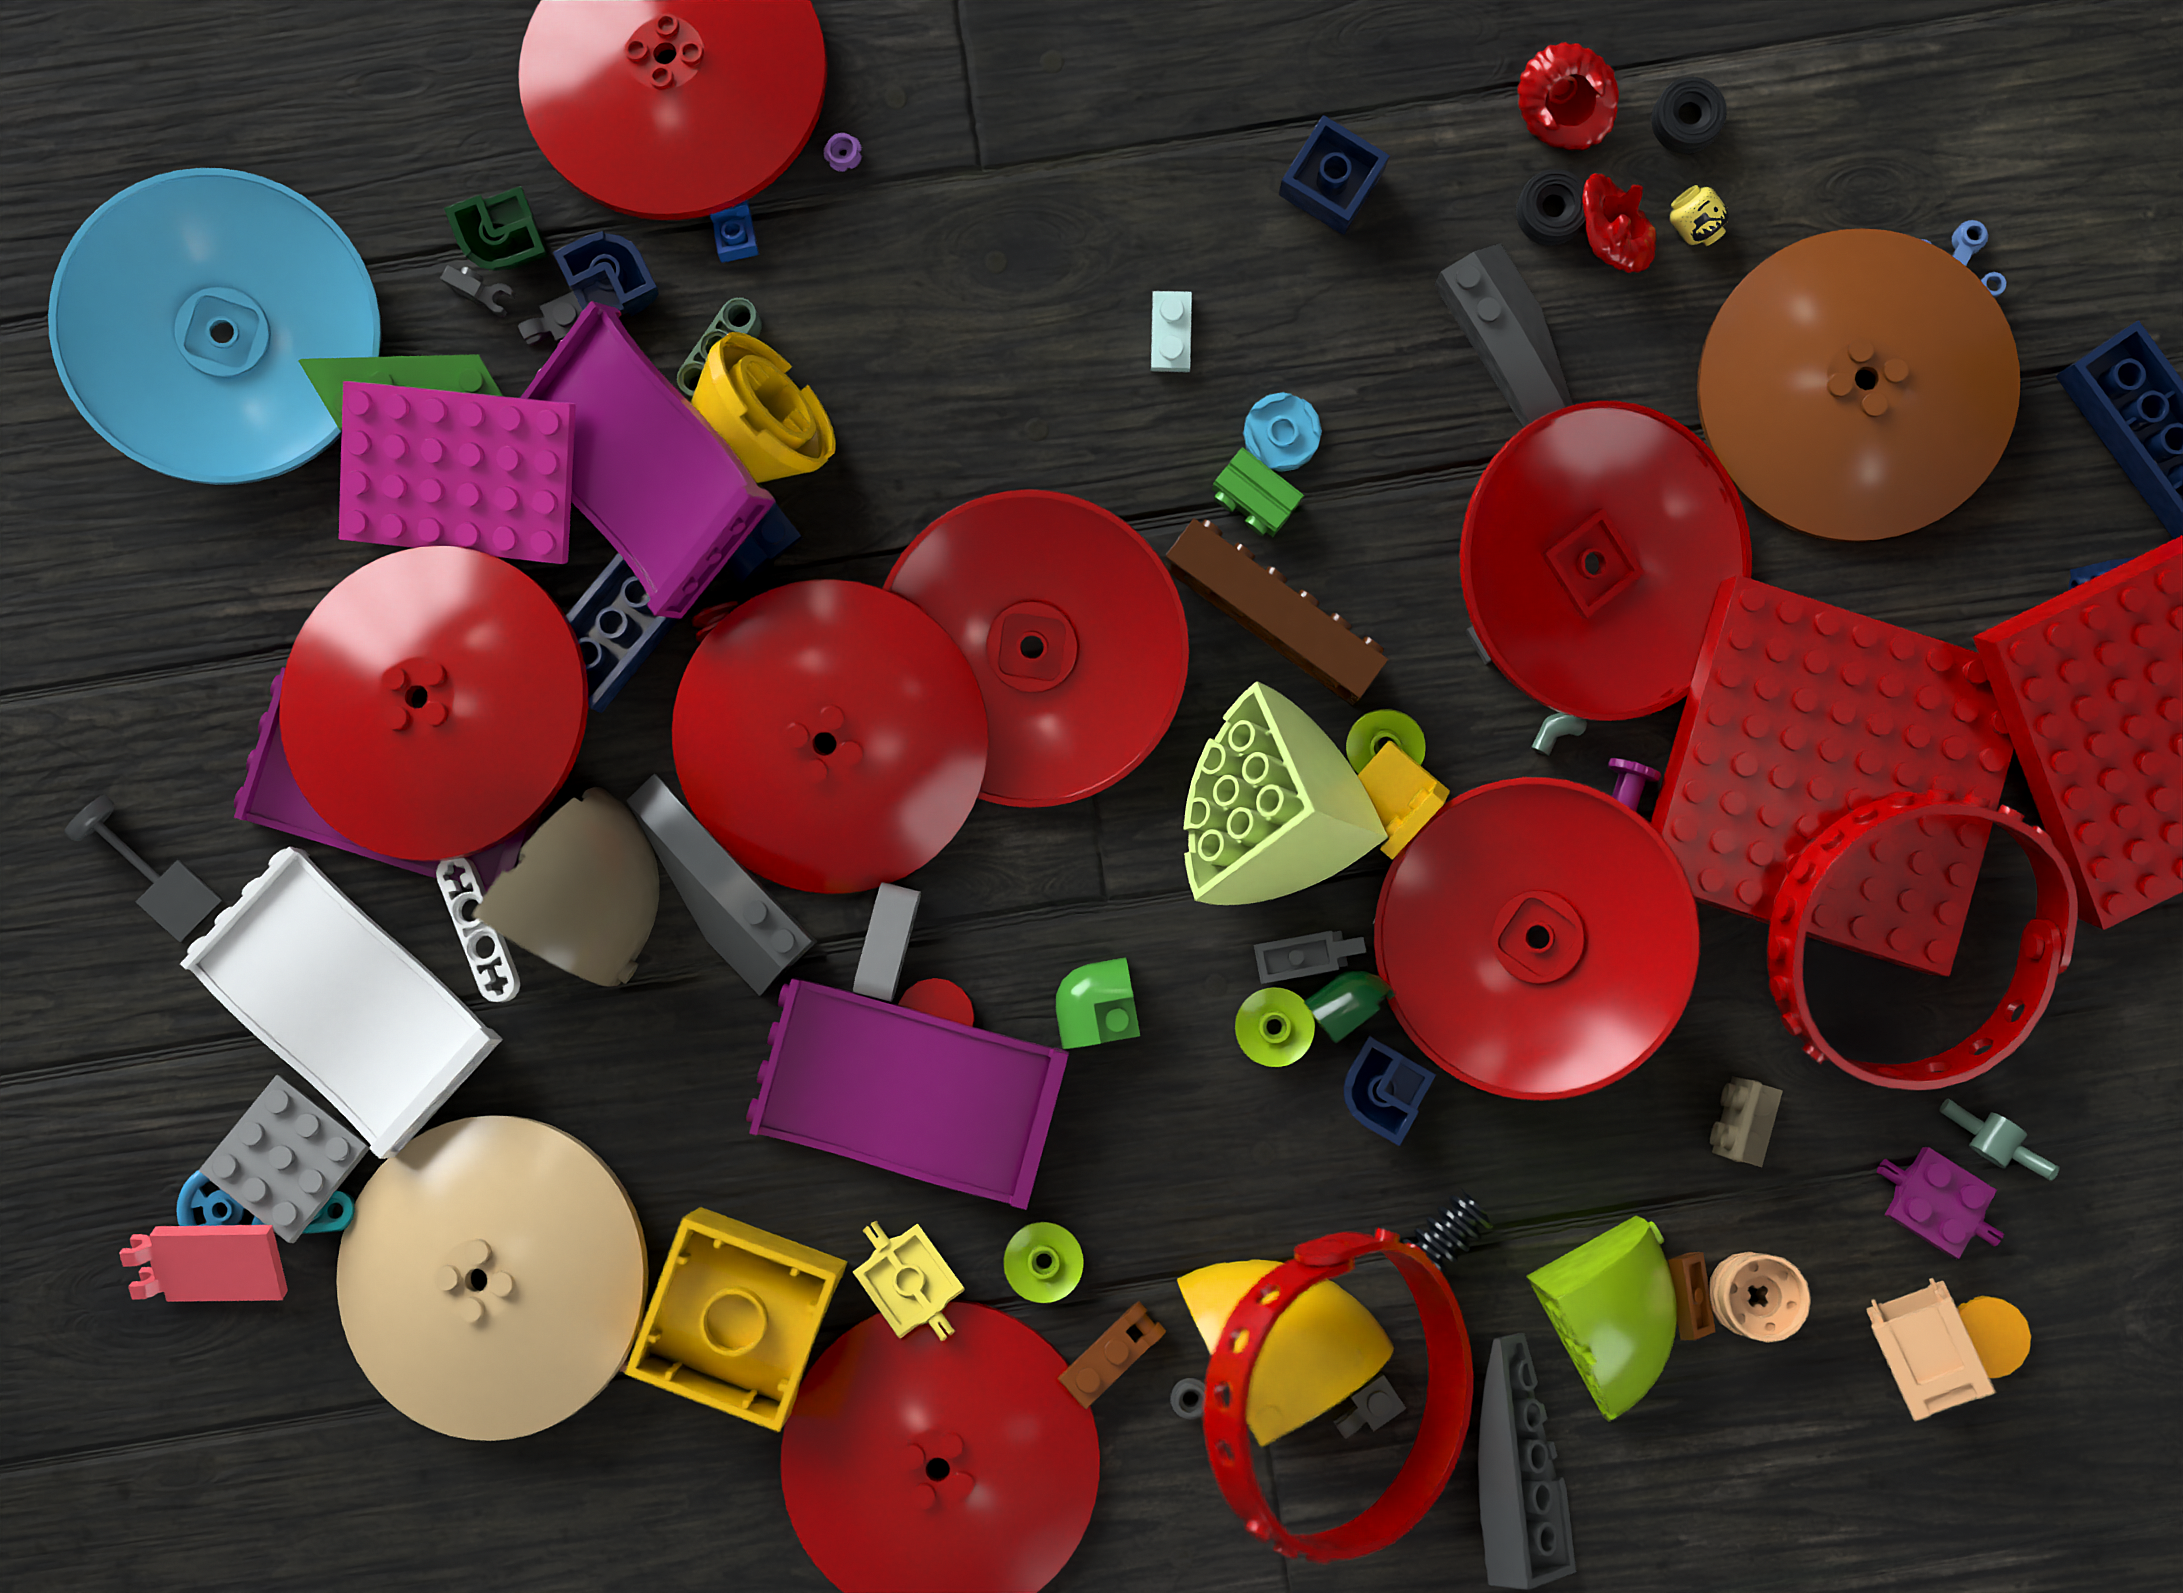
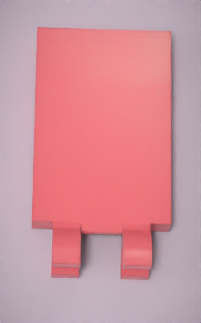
[119,1225,288,1302]

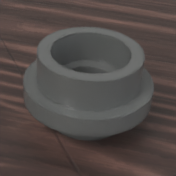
[1171,1378,1206,1419]

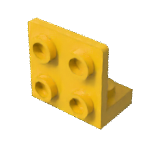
[1357,741,1450,859]

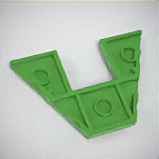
[298,355,503,549]

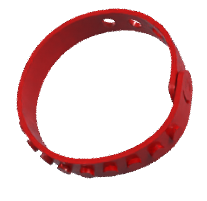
[1768,789,2078,1090]
[1204,1228,1473,1564]

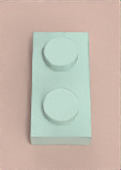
[1151,291,1192,372]

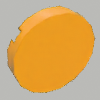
[1956,1296,2031,1378]

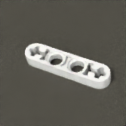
[436,857,520,1002]

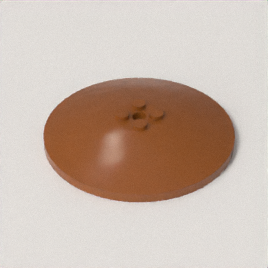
[1697,228,2020,543]

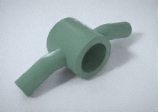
[1939,1099,2059,1180]

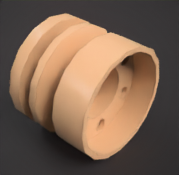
[1709,1252,1810,1342]

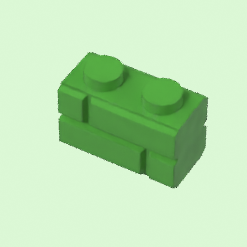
[1212,447,1304,537]

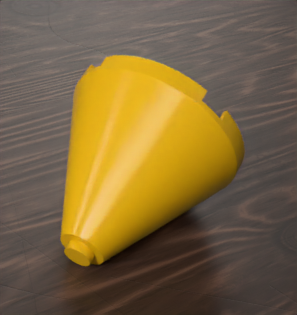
[691,332,836,483]

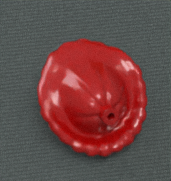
[1517,42,1619,151]
[1582,173,1656,273]

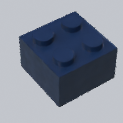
[1279,115,1390,235]

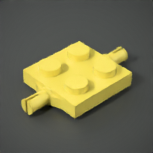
[853,1221,965,1341]

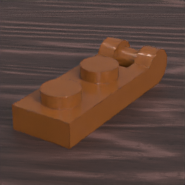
[1057,1301,1166,1409]

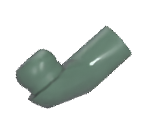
[1531,713,1587,756]

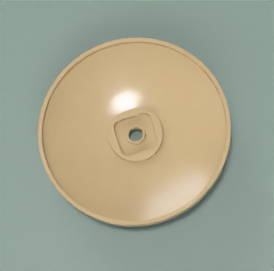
[337,1115,649,1441]

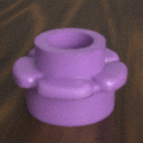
[824,133,861,171]

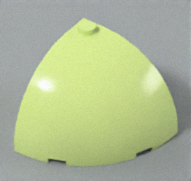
[1184,681,1388,905]

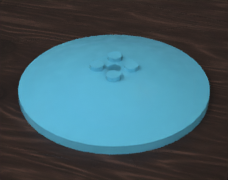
[48,168,382,485]

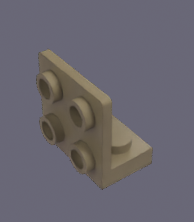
[1710,1076,1783,1167]

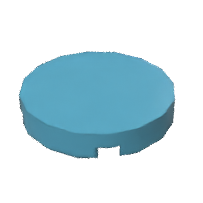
[1243,392,1322,472]

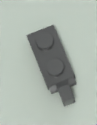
[1254,930,1366,984]

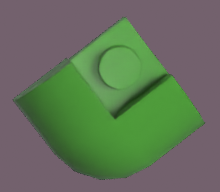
[1056,957,1140,1049]

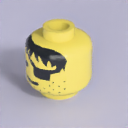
[1670,185,1729,246]

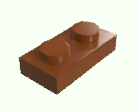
[1669,1252,1716,1340]

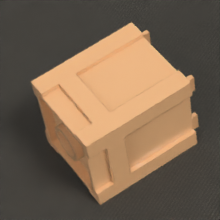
[1866,1278,1995,1421]

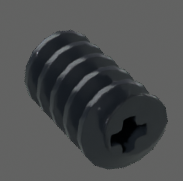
[1403,1187,1493,1274]

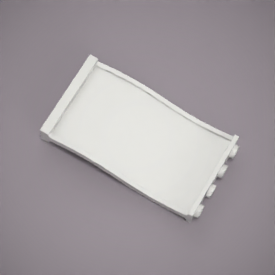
[180,846,503,1159]

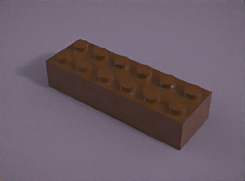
[1164,518,1388,706]

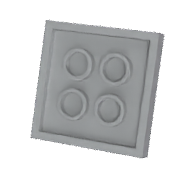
[198,1075,370,1243]

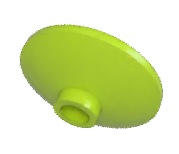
[1346,709,1426,774]
[1235,987,1315,1067]
[1004,1222,1083,1303]

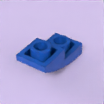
[710,199,759,263]

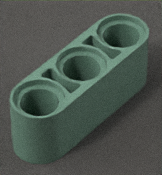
[677,298,762,401]

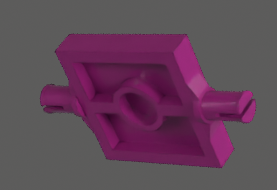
[1877,1147,2004,1259]

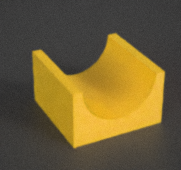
[625,1207,848,1431]

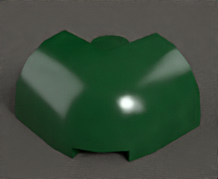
[444,186,549,271]
[1303,971,1396,1043]

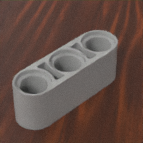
[853,882,921,1002]

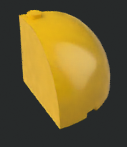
[1177,1260,1394,1447]

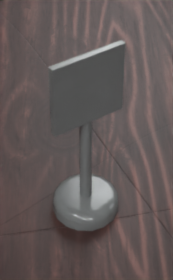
[64,794,222,942]

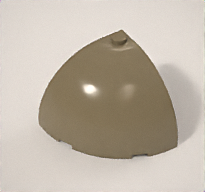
[472,787,659,986]

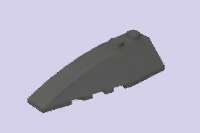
[1434,243,1573,427]
[627,774,817,996]
[1478,1333,1576,1590]

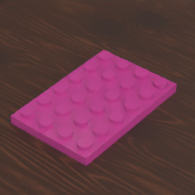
[339,381,576,564]

